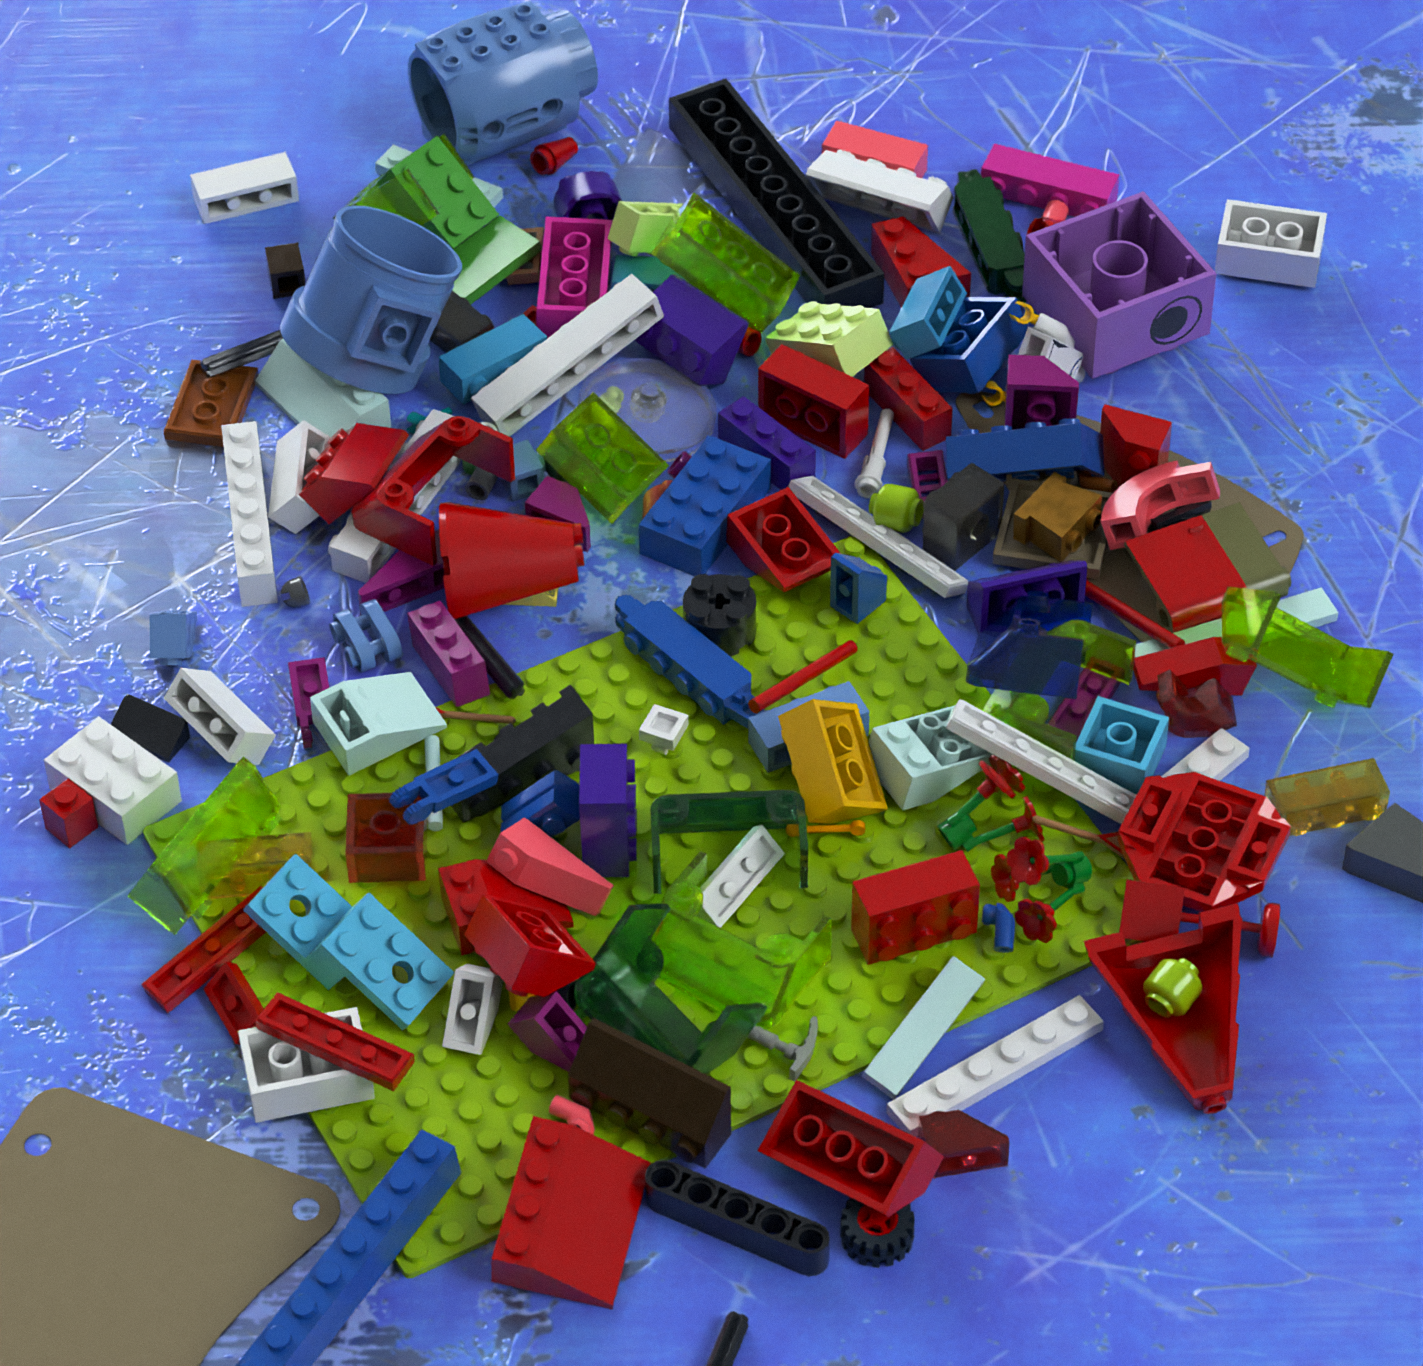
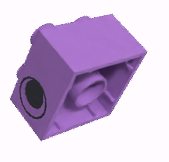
[1022,191,1217,379]

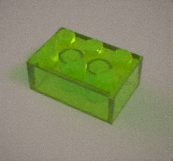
[536,392,669,524]

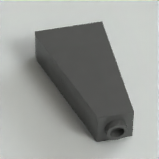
[1342,803,1423,903]

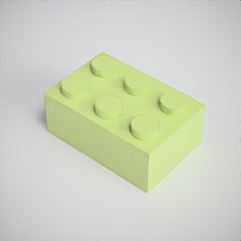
[765,301,893,377]

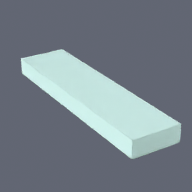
[862,956,985,1100]

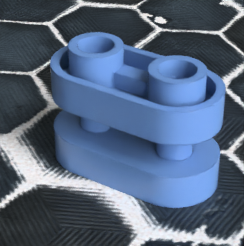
[329,599,403,673]

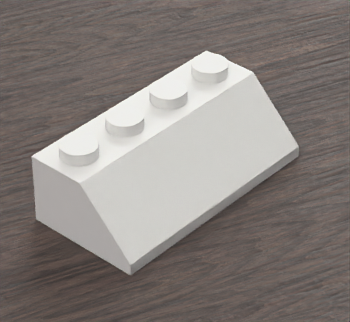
[805,150,953,233]

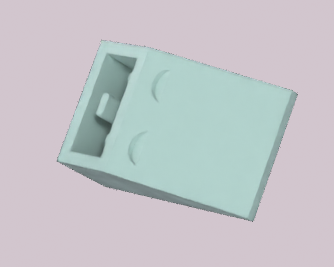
[310,672,447,776]
[868,705,992,810]

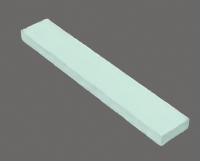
[1125,587,1339,666]

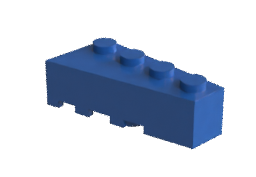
[946,418,1105,484]

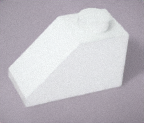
[442,964,503,1055]

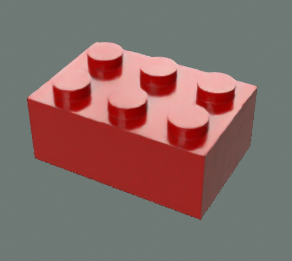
[758,344,869,459]
[851,850,980,965]

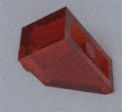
[918,1110,1010,1178]

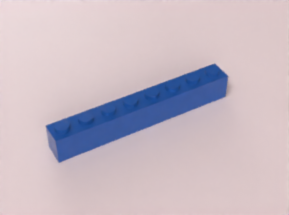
[235,1129,461,1366]

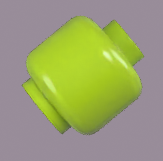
[869,483,924,533]
[1143,958,1203,1018]

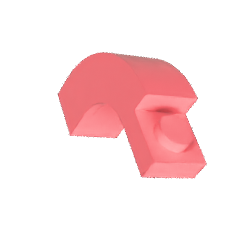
[1100,460,1220,550]

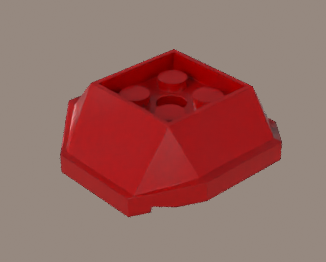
[1117,772,1291,912]

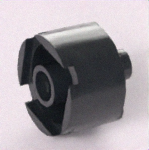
[683,574,756,657]

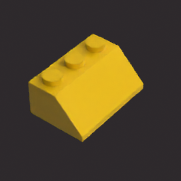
[778,699,888,824]

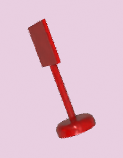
[1119,879,1280,958]

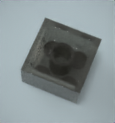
[922,462,1004,571]

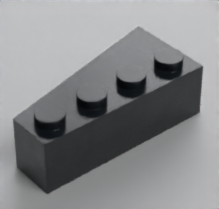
[451,685,594,823]

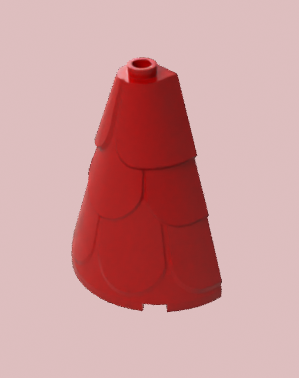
[1084,904,1242,1114]

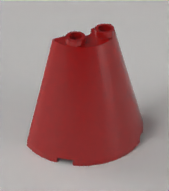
[439,502,585,619]

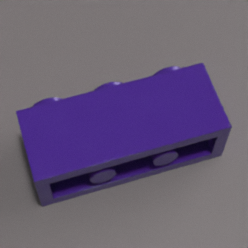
[718,396,816,490]

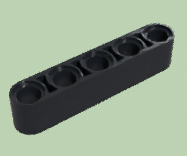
[645,1160,830,1276]

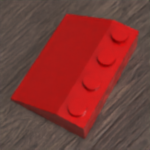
[491,1116,651,1309]

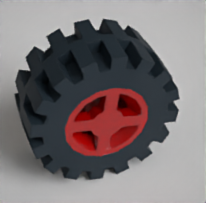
[840,1198,915,1268]

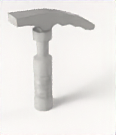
[730,1015,818,1082]

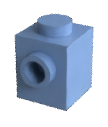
[499,440,546,502]

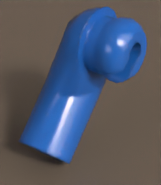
[982,903,1015,953]

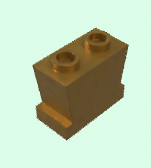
[1013,472,1102,562]

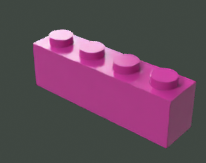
[981,143,1119,217]

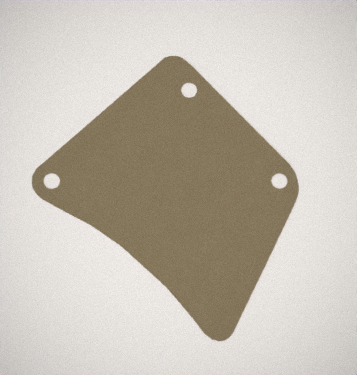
[0,1087,340,1366]

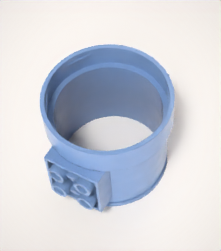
[280,205,462,394]

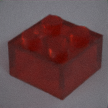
[345,793,427,883]

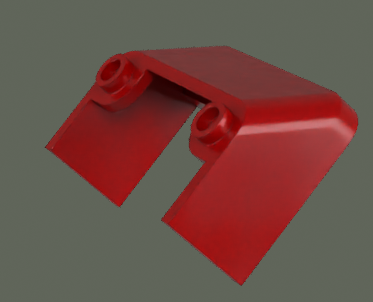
[352,416,515,566]

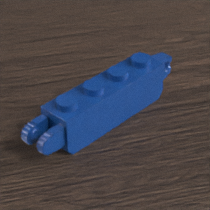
[615,594,764,729]

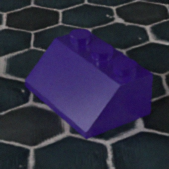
[634,274,749,385]
[966,560,1088,637]

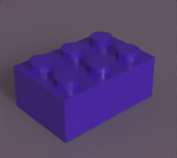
[579,744,637,877]

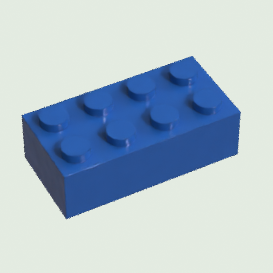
[638,435,771,576]

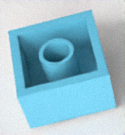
[1072,696,1169,795]

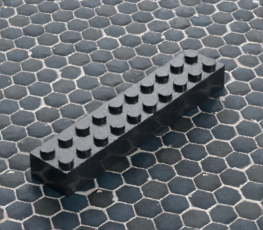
[668,78,884,308]

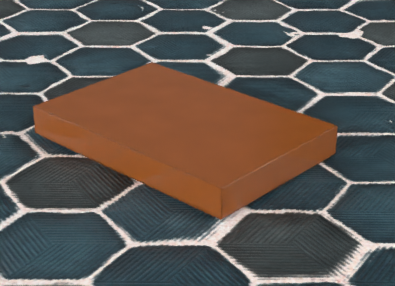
[164,359,259,447]

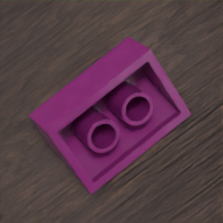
[1004,354,1079,430]

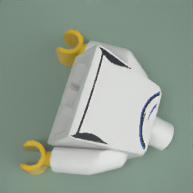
[981,301,1085,406]

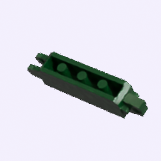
[953,169,1027,306]

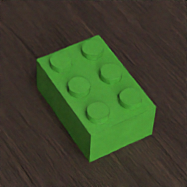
[376,136,499,250]

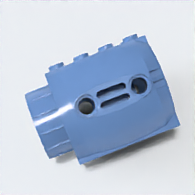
[408,0,598,167]

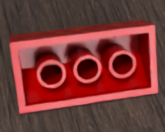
[757,1080,944,1217]

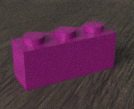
[407,601,490,707]

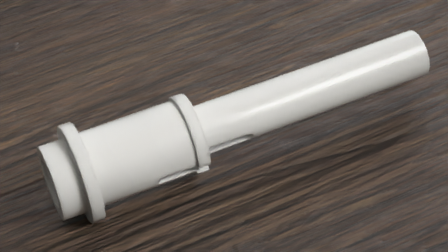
[855,409,894,498]

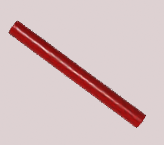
[1085,580,1185,648]
[748,640,858,713]

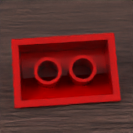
[299,423,409,524]
[464,894,596,997]

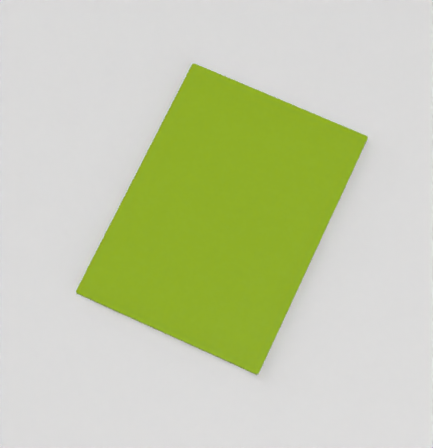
[143,535,1144,1278]

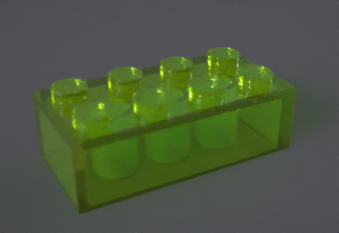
[651,192,800,333]

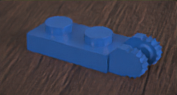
[389,749,499,825]

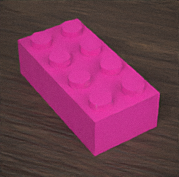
[536,216,613,339]

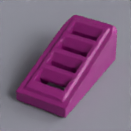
[907,450,952,519]

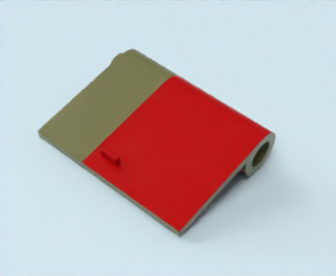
[1124,502,1291,633]

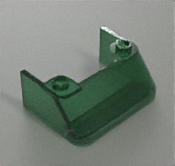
[650,790,808,894]
[574,903,768,1074]

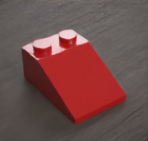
[726,487,841,592]
[438,859,574,956]

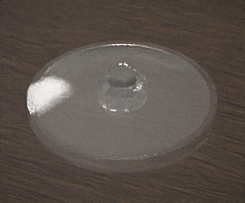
[577,358,717,463]

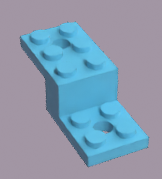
[243,853,455,1030]

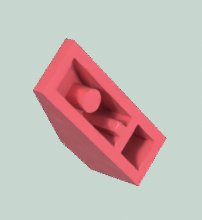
[486,817,614,916]

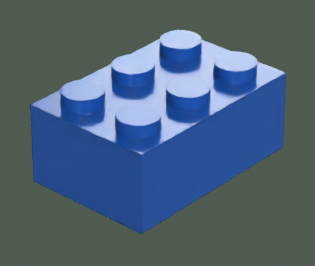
[910,297,1028,394]

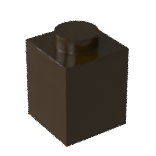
[265,242,306,299]

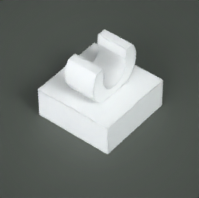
[639,704,689,755]

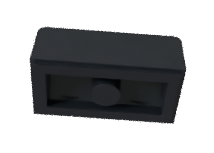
[111,694,190,762]

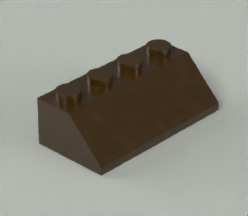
[568,1018,731,1169]

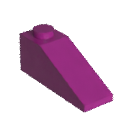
[358,530,445,616]

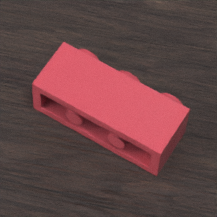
[822,120,928,178]

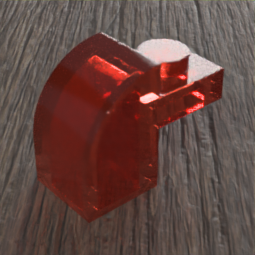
[1156,669,1237,738]

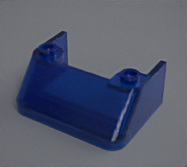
[966,591,1093,699]

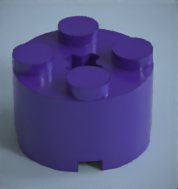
[554,171,622,220]

